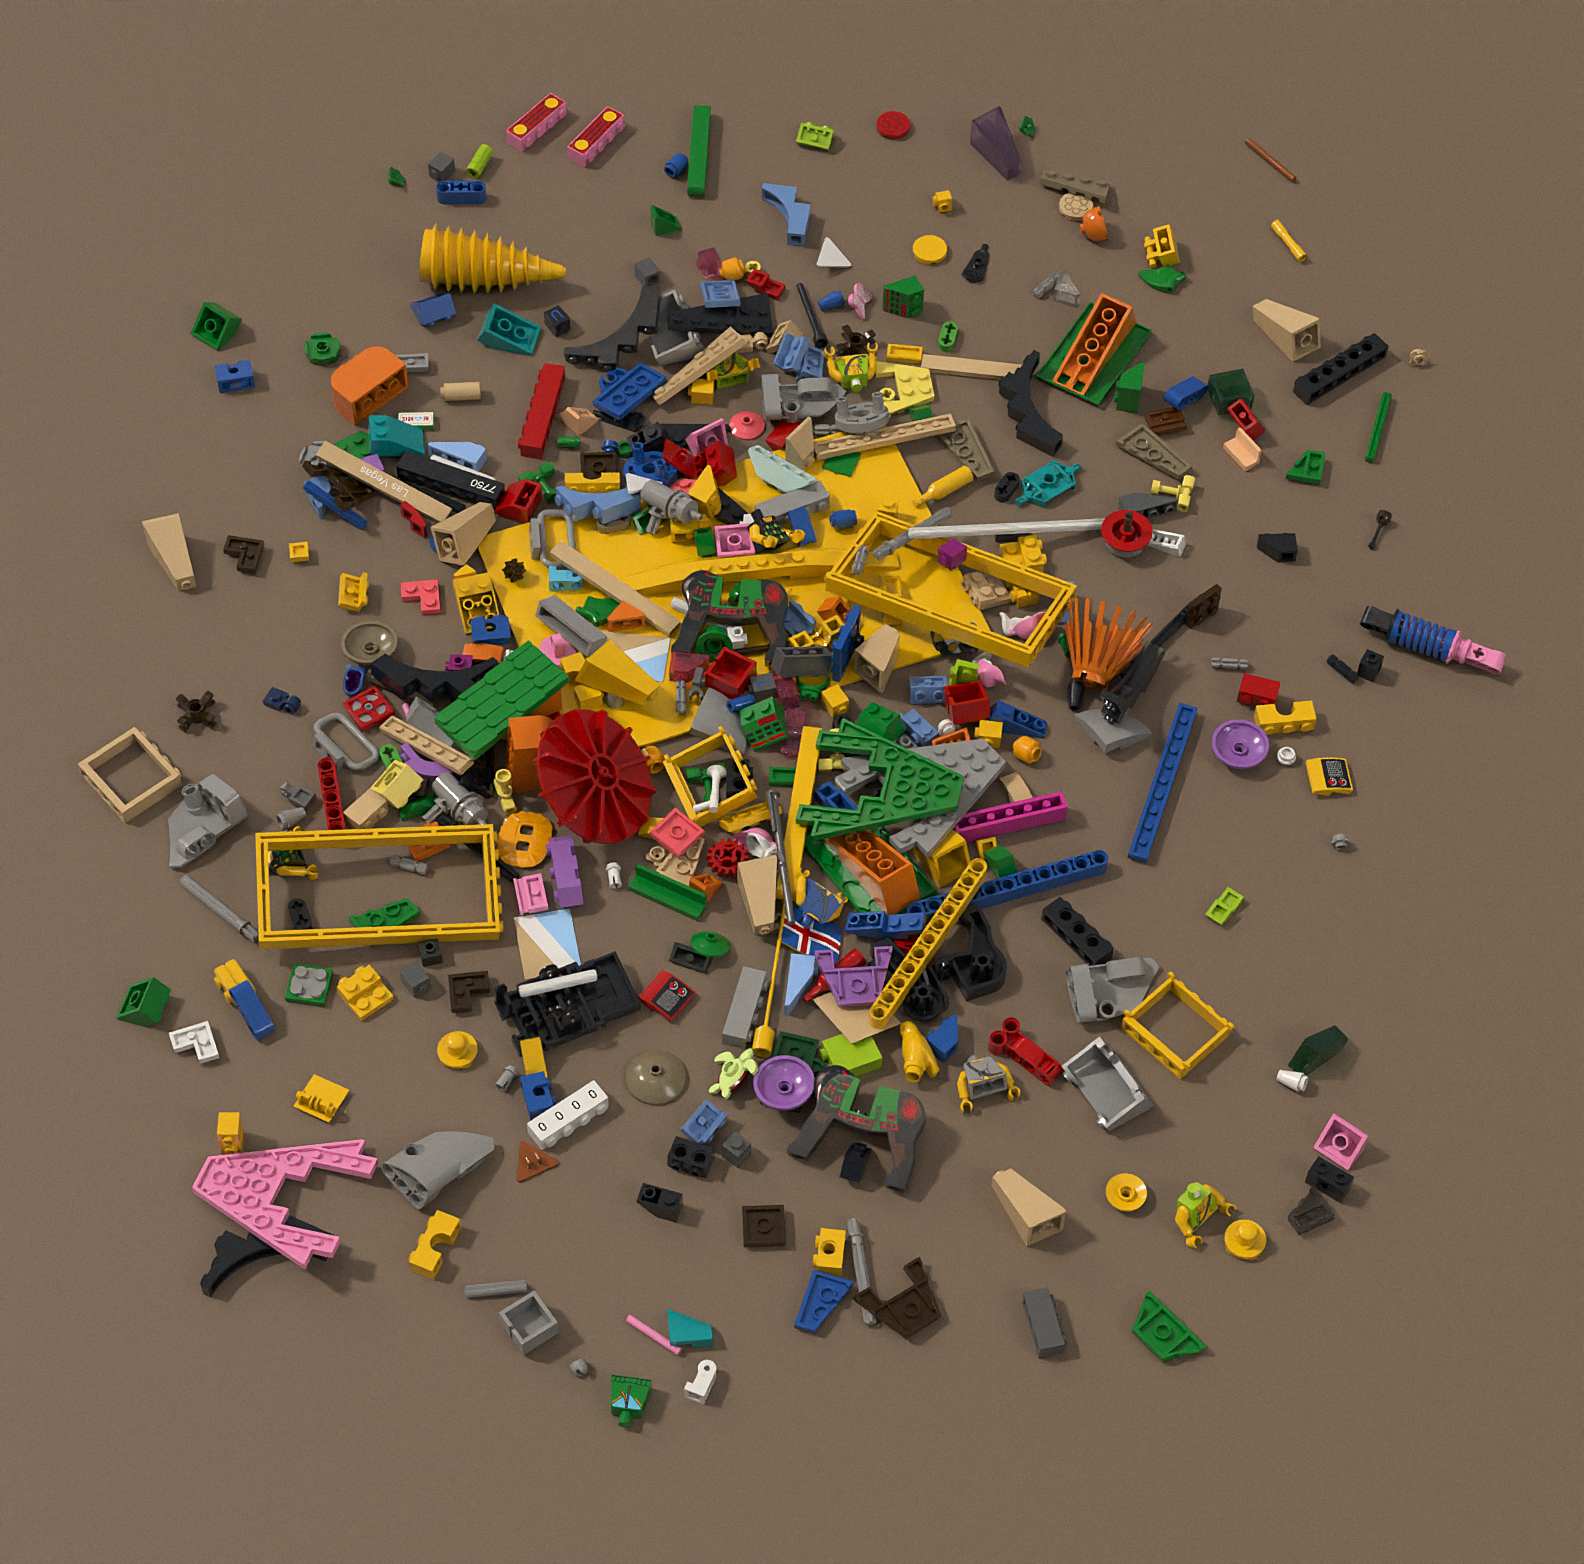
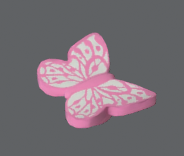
[848,283,874,319]

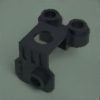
[930,622,978,657]

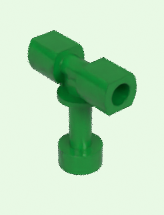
[518,461,556,504]
[686,763,726,803]

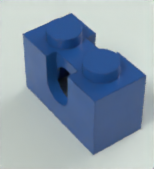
[214,360,255,393]
[470,615,511,645]
[520,1071,557,1121]

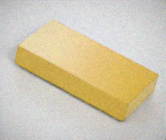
[886,344,923,364]
[520,1037,547,1077]

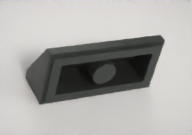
[669,942,713,973]

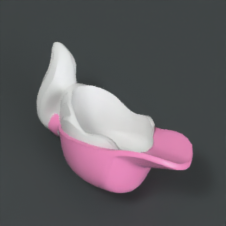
[999,612,1046,640]
[972,652,1007,688]
[733,827,778,858]

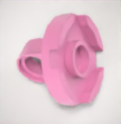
[539,633,576,668]

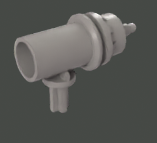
[641,480,703,534]
[422,772,488,825]

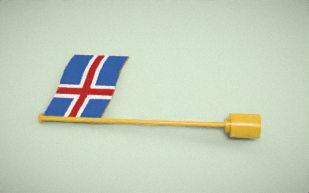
[752,900,843,1058]

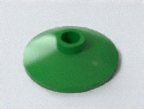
[690,931,730,957]

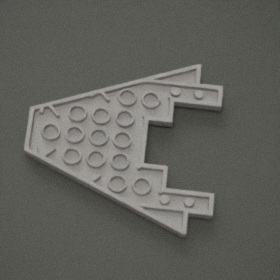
[835,739,1006,857]

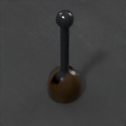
[1368,510,1392,549]

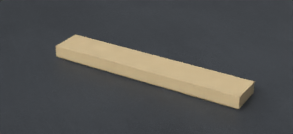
[921,354,1022,380]
[379,715,474,775]

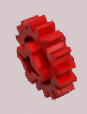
[707,838,749,879]

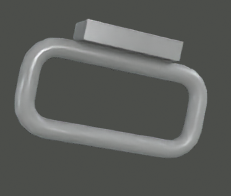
[529,509,576,569]
[313,713,380,772]

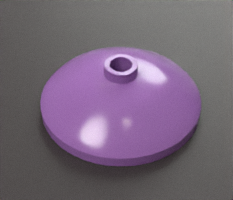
[1211,720,1269,769]
[753,1055,815,1111]

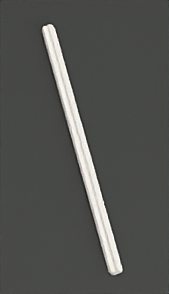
[908,518,1105,539]

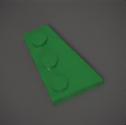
[348,898,420,947]

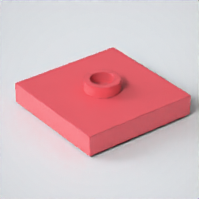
[649,808,705,858]

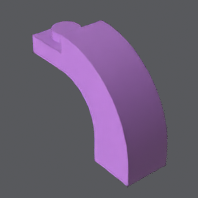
[400,742,462,786]

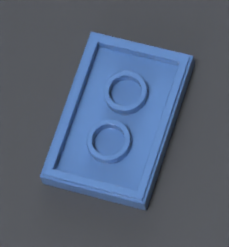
[700,280,740,308]

